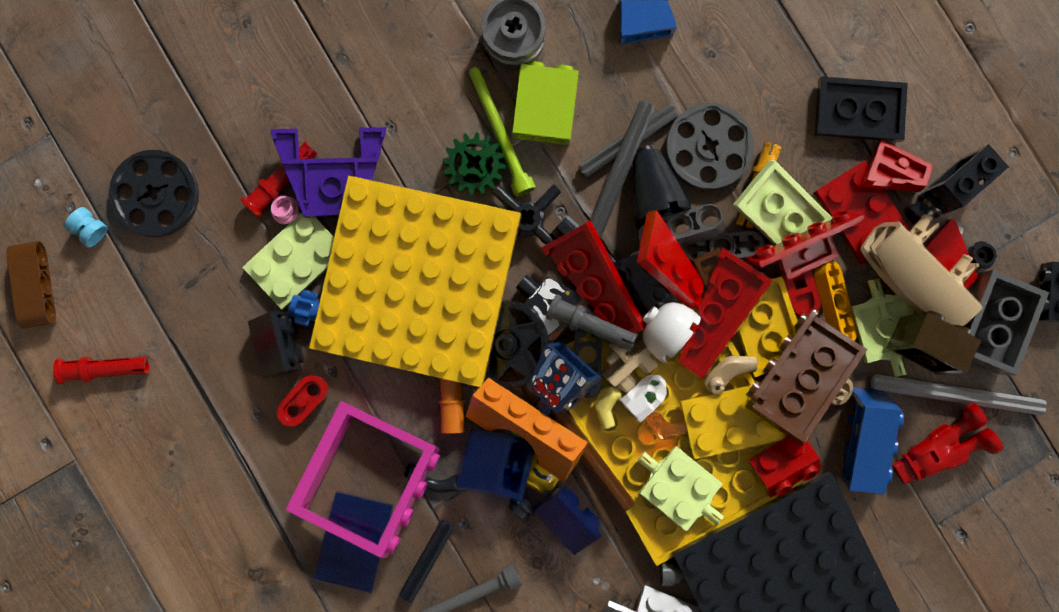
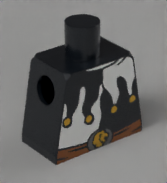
[516,275,588,344]

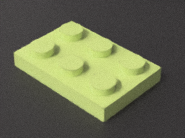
[733,160,832,245]
[242,212,334,310]

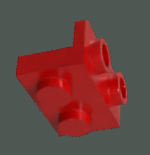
[748,437,821,498]

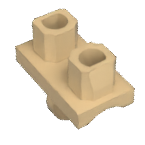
[601,338,658,393]

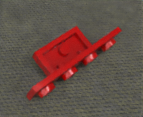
[746,210,865,280]

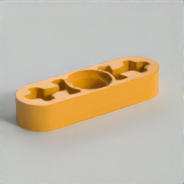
[814,260,857,341]

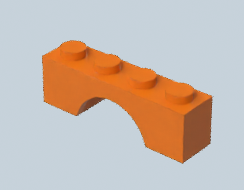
[466,378,588,482]

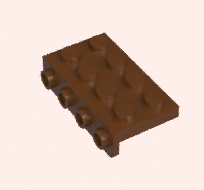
[745,308,867,446]

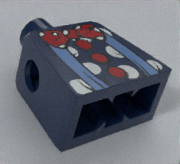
[529,342,601,416]

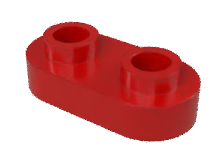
[277,375,328,427]

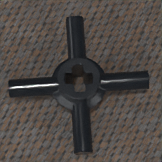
[492,184,561,245]

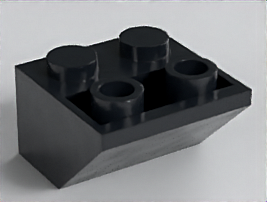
[248,311,304,379]

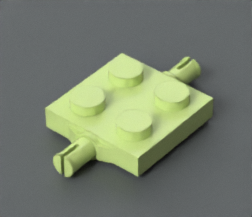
[851,278,914,377]
[637,446,724,531]

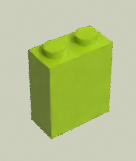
[512,61,579,145]

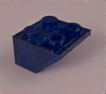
[456,429,534,503]
[533,484,602,555]

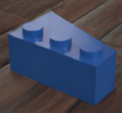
[842,387,904,494]

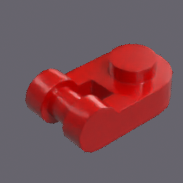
[778,270,821,317]

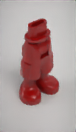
[892,402,1004,485]

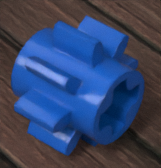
[289,290,320,327]

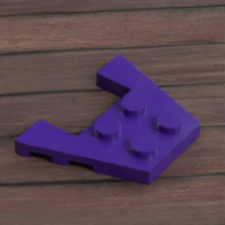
[271,127,386,217]

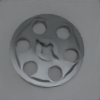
[666,103,754,190]

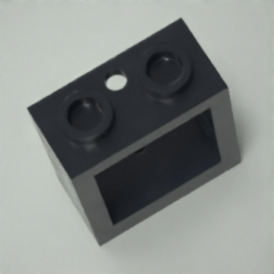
[918,144,1009,215]

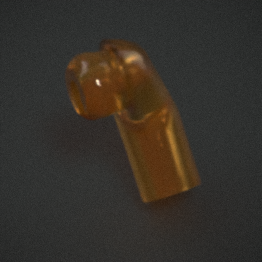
[645,412,688,440]

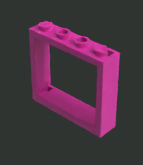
[285,401,440,558]

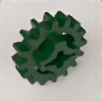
[442,132,506,197]

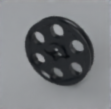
[109,150,199,237]

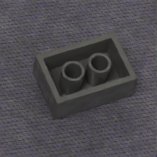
[964,270,1049,375]

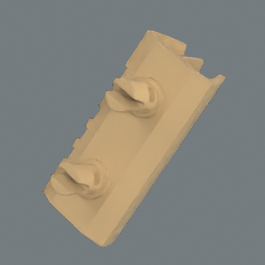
[860,214,983,326]

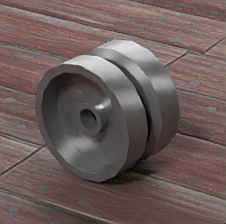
[481,0,546,69]

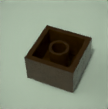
[886,311,981,375]

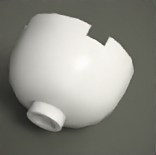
[642,302,701,363]

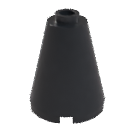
[632,146,692,229]

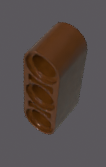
[6,241,56,329]

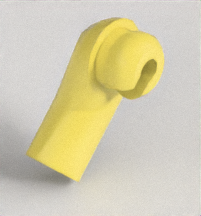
[594,386,622,430]

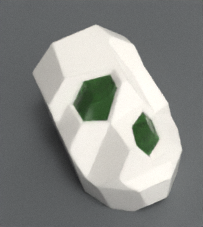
[620,375,667,423]

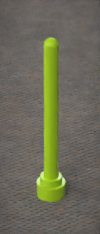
[469,67,536,197]

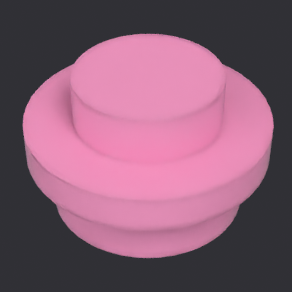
[271,196,300,224]

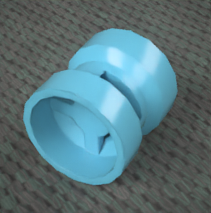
[64,207,108,248]

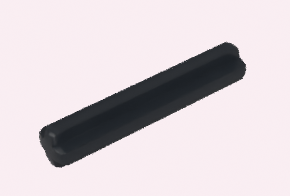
[399,520,454,603]

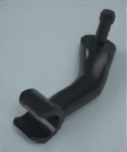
[404,463,470,493]

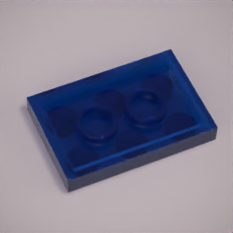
[314,491,394,593]

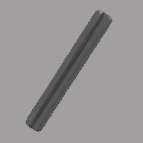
[578,104,678,178]

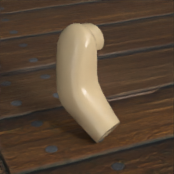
[705,356,757,394]

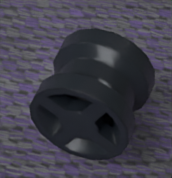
[904,193,943,225]

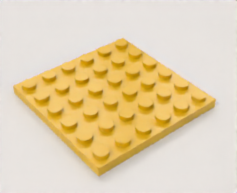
[309,175,521,388]

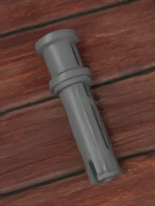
[546,295,638,352]

